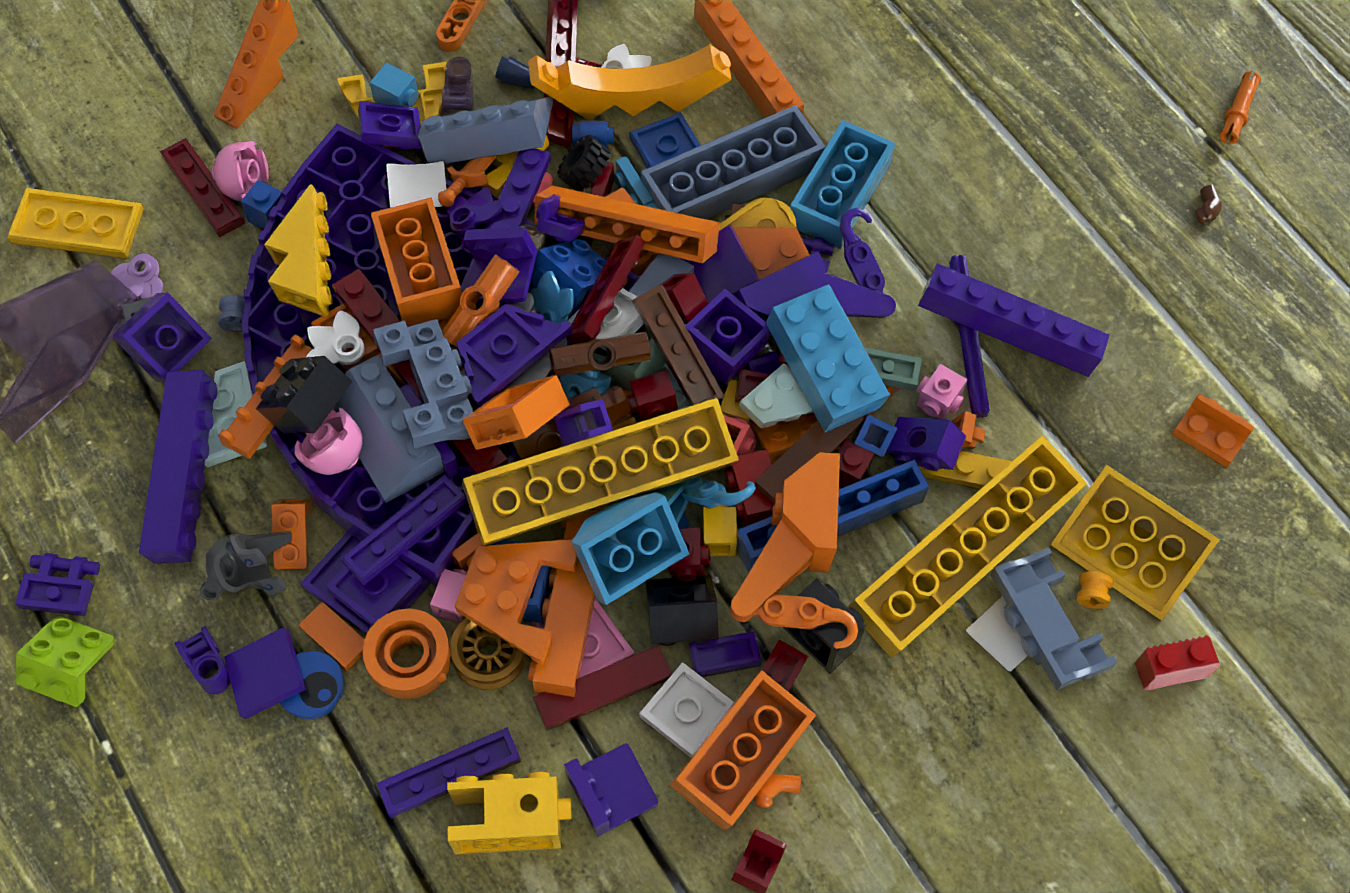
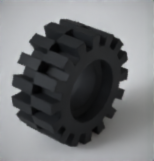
[557,135,610,192]

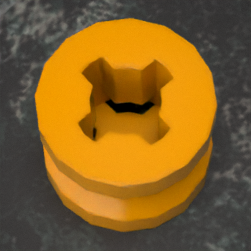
[1076,571,1113,609]

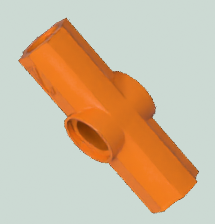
[442,255,520,348]

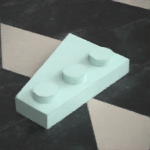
[205,361,268,468]

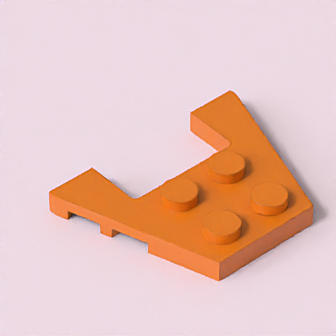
[454,539,579,665]

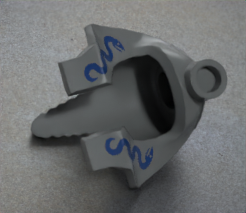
[199,531,292,600]

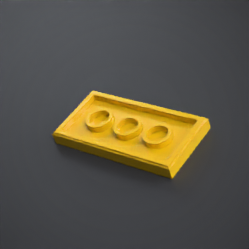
[7,188,144,258]

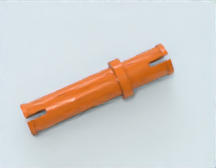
[1219,71,1261,144]

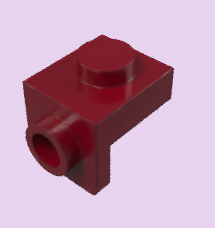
[731,829,787,893]

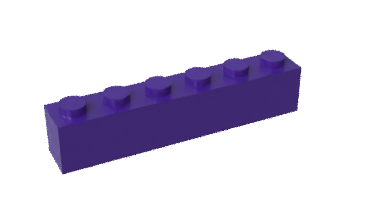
[918,263,1110,377]
[139,370,218,564]

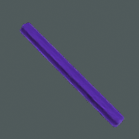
[949,255,990,418]

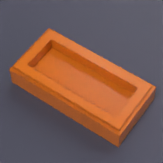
[298,601,365,671]

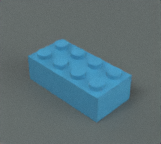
[790,120,895,249]
[766,284,890,432]

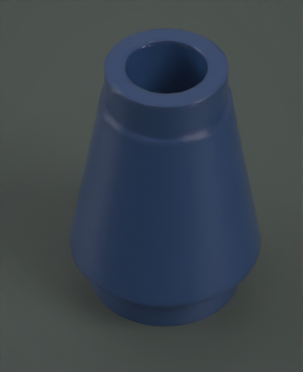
[495,56,535,89]

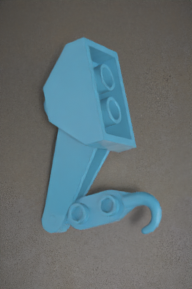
[571,476,755,605]

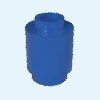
[572,120,614,148]

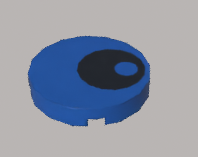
[280,651,345,719]

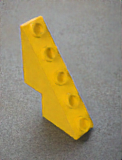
[264,184,332,317]

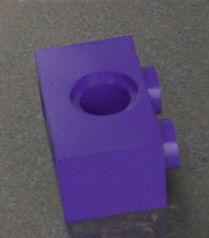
[887,417,966,471]

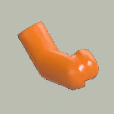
[754,774,801,808]

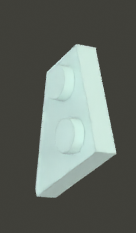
[738,363,813,428]

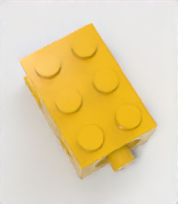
[447,772,572,854]

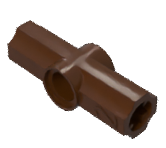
[549,332,651,376]

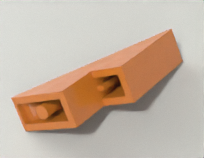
[214,0,299,129]

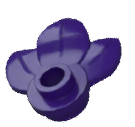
[447,187,503,234]

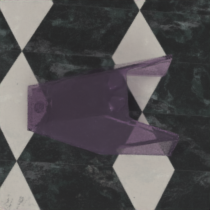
[0,260,138,444]

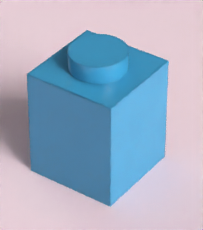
[370,63,419,107]

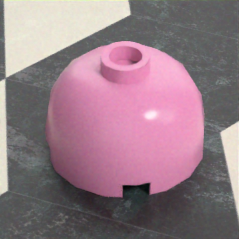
[212,141,269,201]
[294,408,363,475]

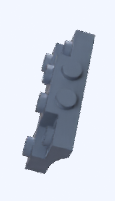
[373,319,473,449]
[990,547,1117,691]

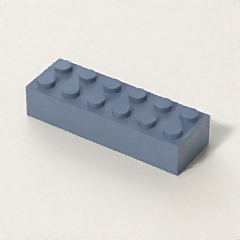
[641,105,825,219]

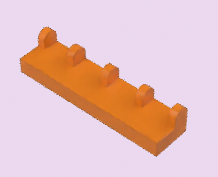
[218,335,313,459]

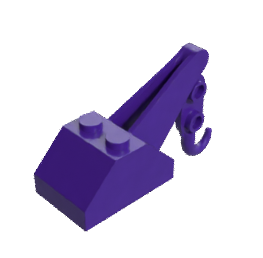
[732,208,896,322]

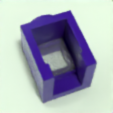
[554,399,613,446]

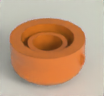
[363,608,452,700]

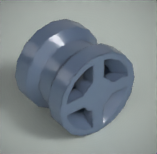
[218,295,245,332]

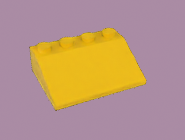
[1050,465,1220,621]

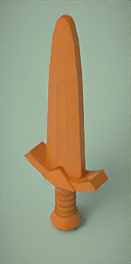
[438,155,498,207]

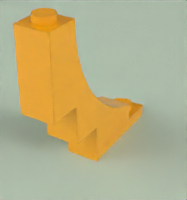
[528,44,731,121]

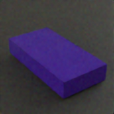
[689,631,762,677]

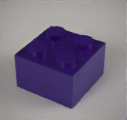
[685,289,771,385]
[111,292,212,382]

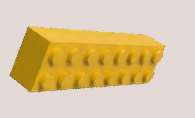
[462,398,739,546]
[848,435,1088,658]

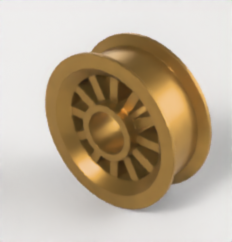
[450,618,527,690]

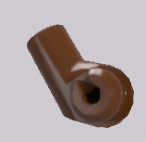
[1195,185,1222,224]

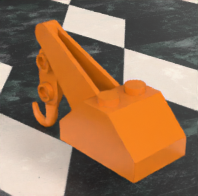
[730,452,858,649]

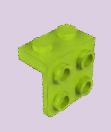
[16,616,114,707]

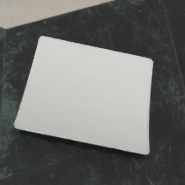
[386,161,447,207]
[966,596,1027,672]

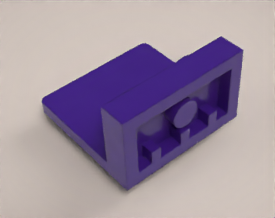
[463,227,537,304]
[564,743,658,837]

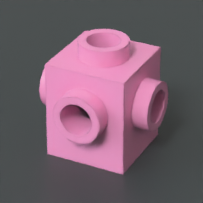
[916,364,968,419]

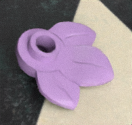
[107,254,163,309]

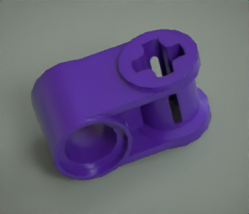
[174,626,230,694]

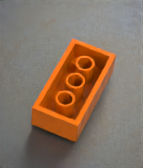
[371,197,462,327]
[669,670,816,831]

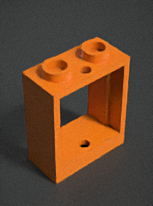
[462,375,570,450]

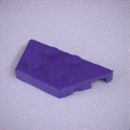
[457,304,572,408]

